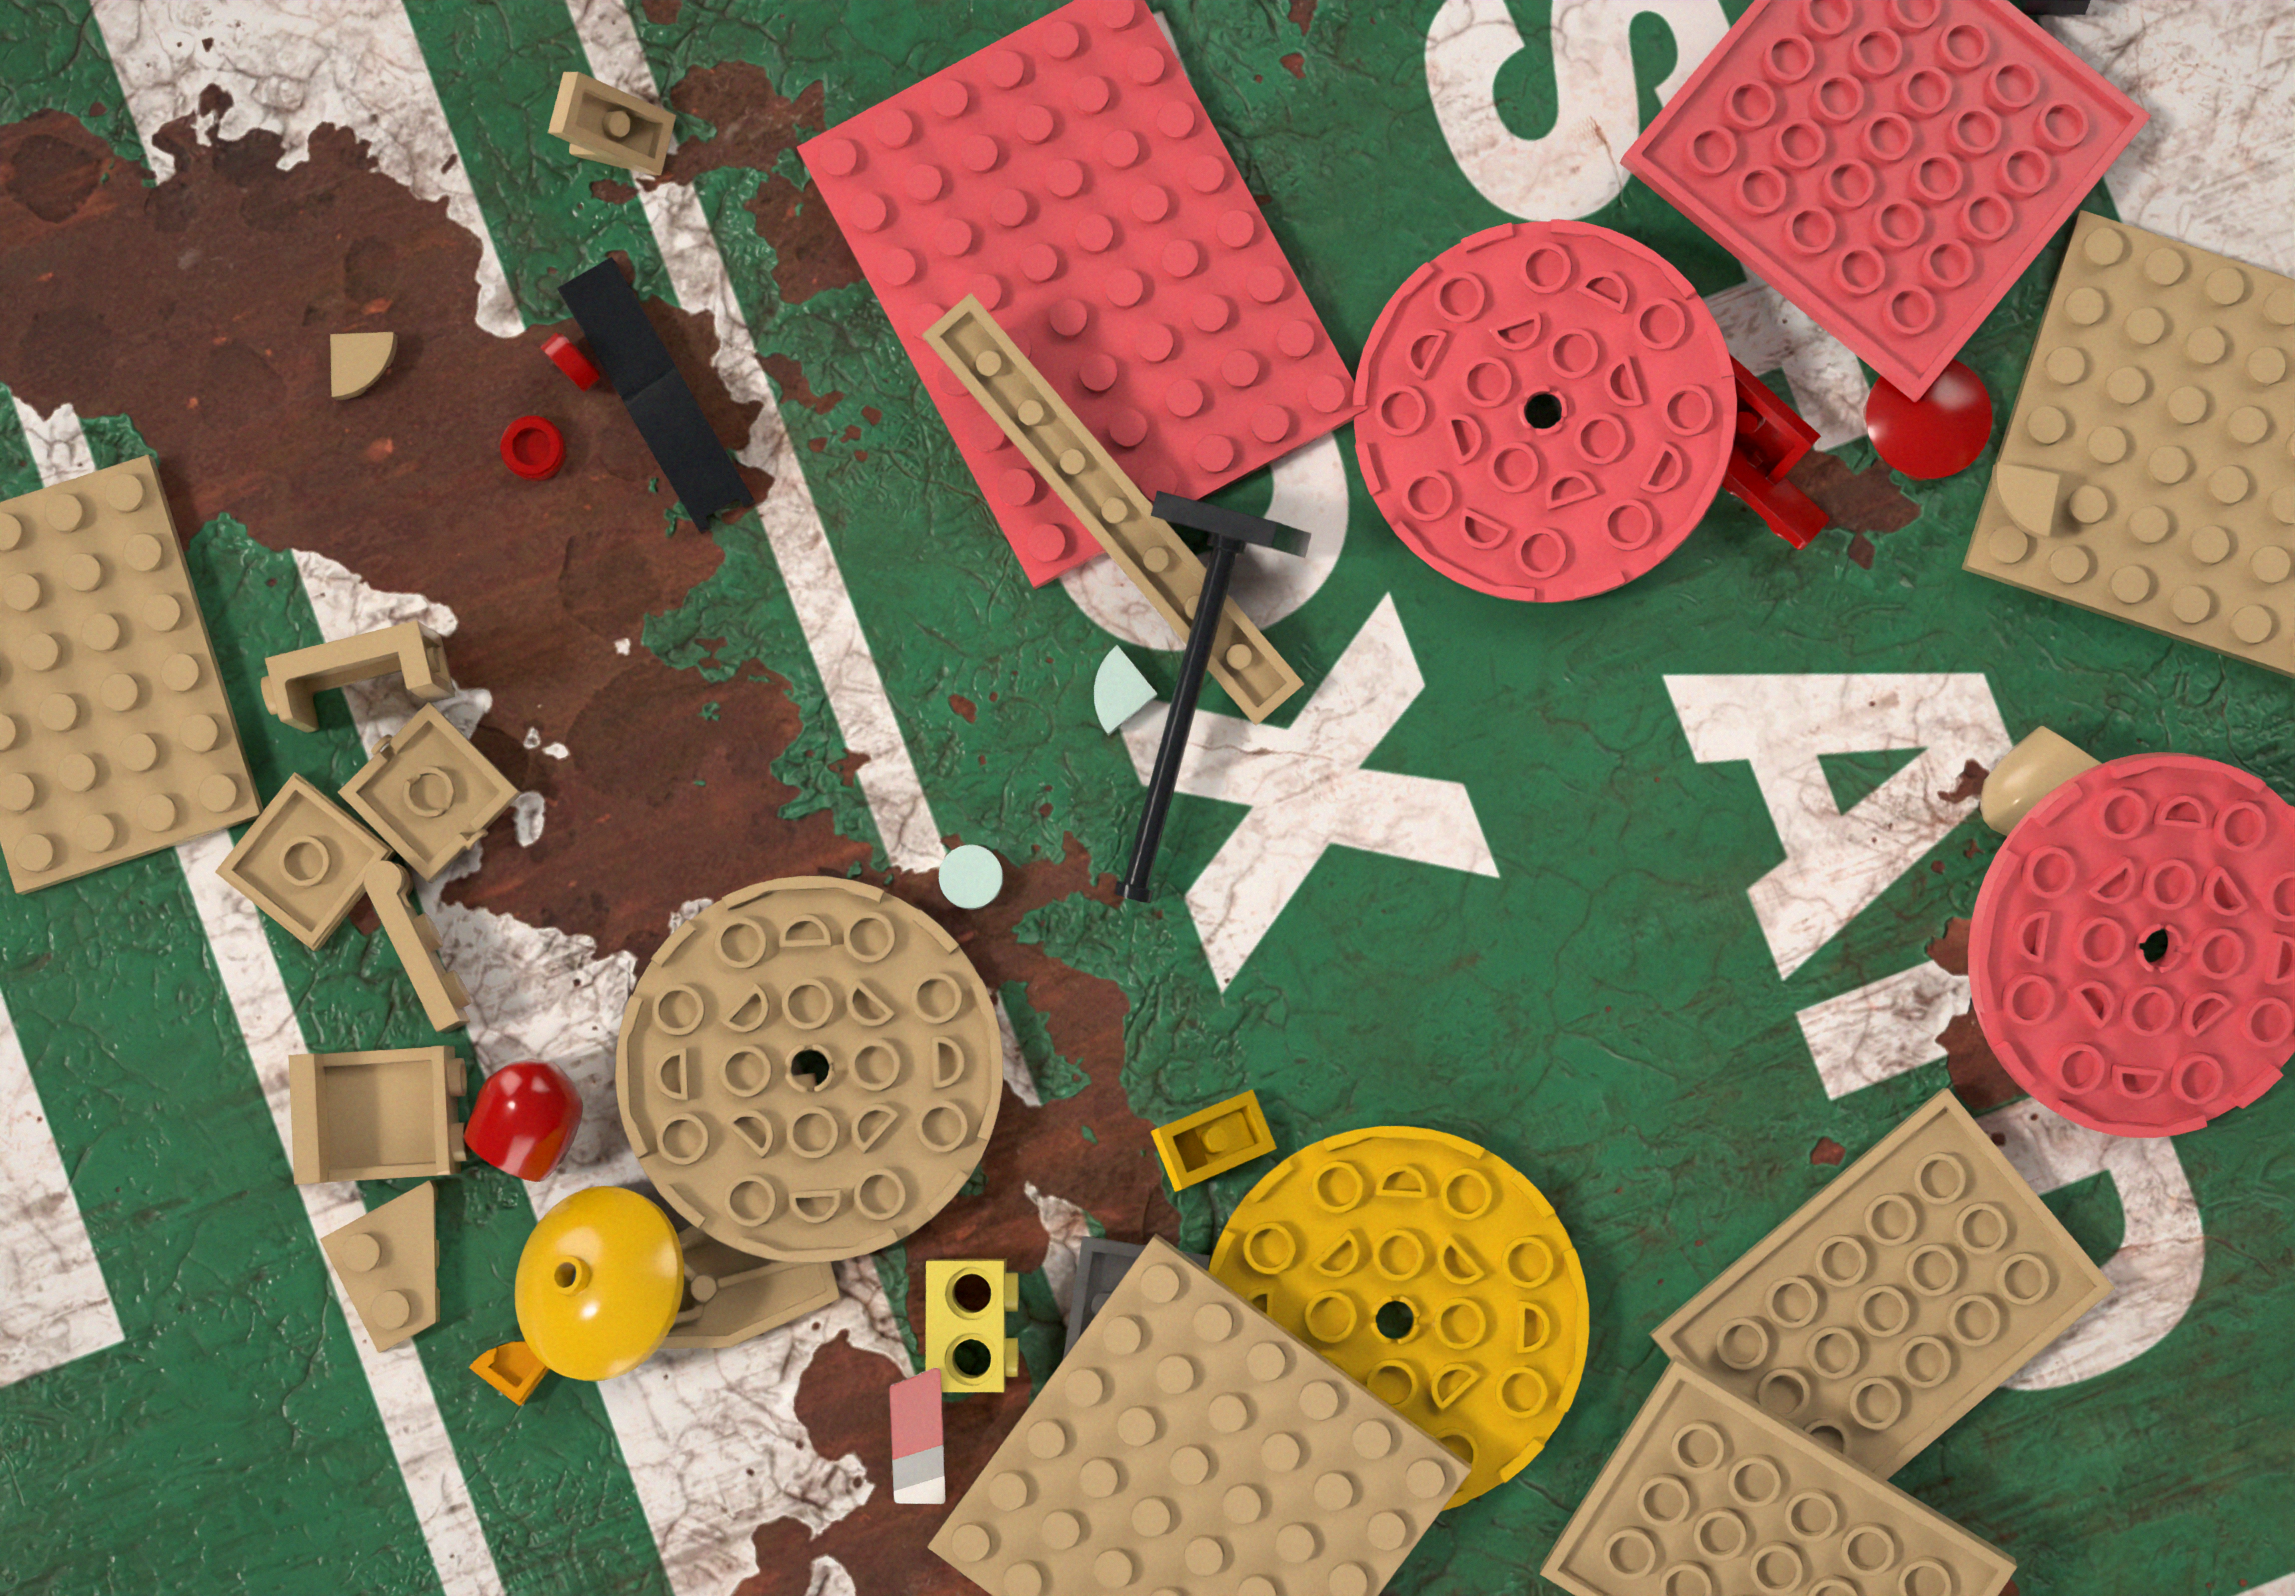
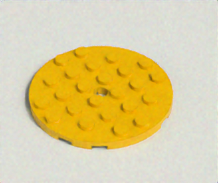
[1208,1126,1589,1511]

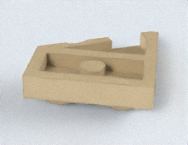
[320,1180,440,1353]

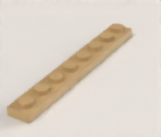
[921,293,1304,726]

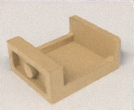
[261,620,455,733]
[288,1045,470,1185]

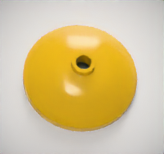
[514,1186,684,1381]

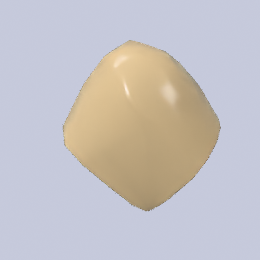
[1980,726,2102,837]

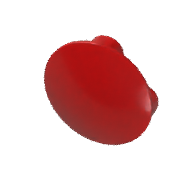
[1863,359,1993,481]

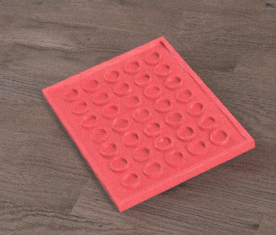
[797,0,1368,590]

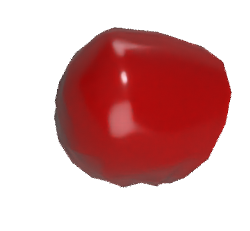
[463,1058,583,1182]

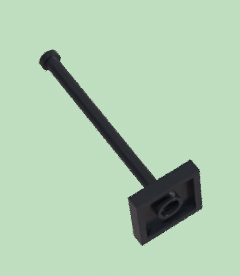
[1114,491,1312,903]

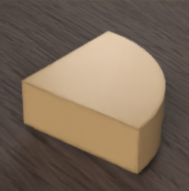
[330,332,398,401]
[1992,462,2061,540]

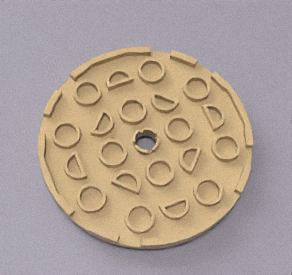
[615,876,1003,1263]

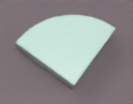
[1094,645,1157,736]

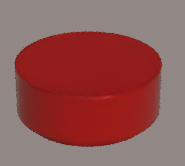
[539,332,600,393]
[500,415,567,482]

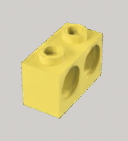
[926,1259,1019,1392]

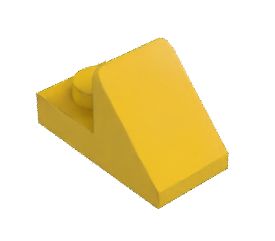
[1151,1089,1277,1192]

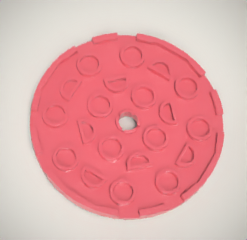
[1353,219,1737,603]
[1968,752,2295,1138]

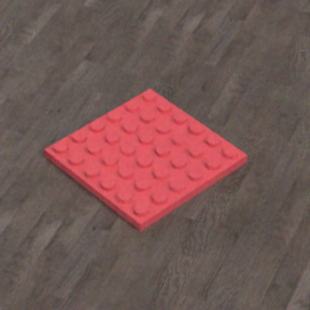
[1619,0,2151,403]

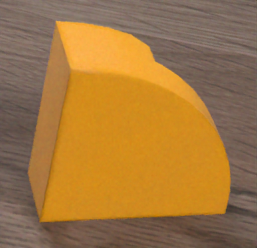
[469,1340,550,1406]

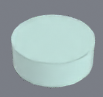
[939,845,1003,910]

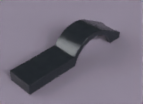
[557,257,756,534]

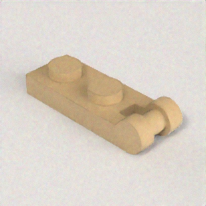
[363,860,472,1033]

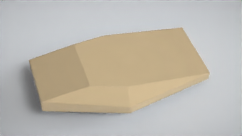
[657,1225,840,1349]

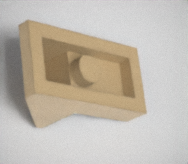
[548,72,676,175]

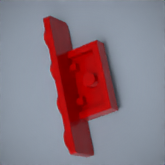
[1722,353,1829,551]

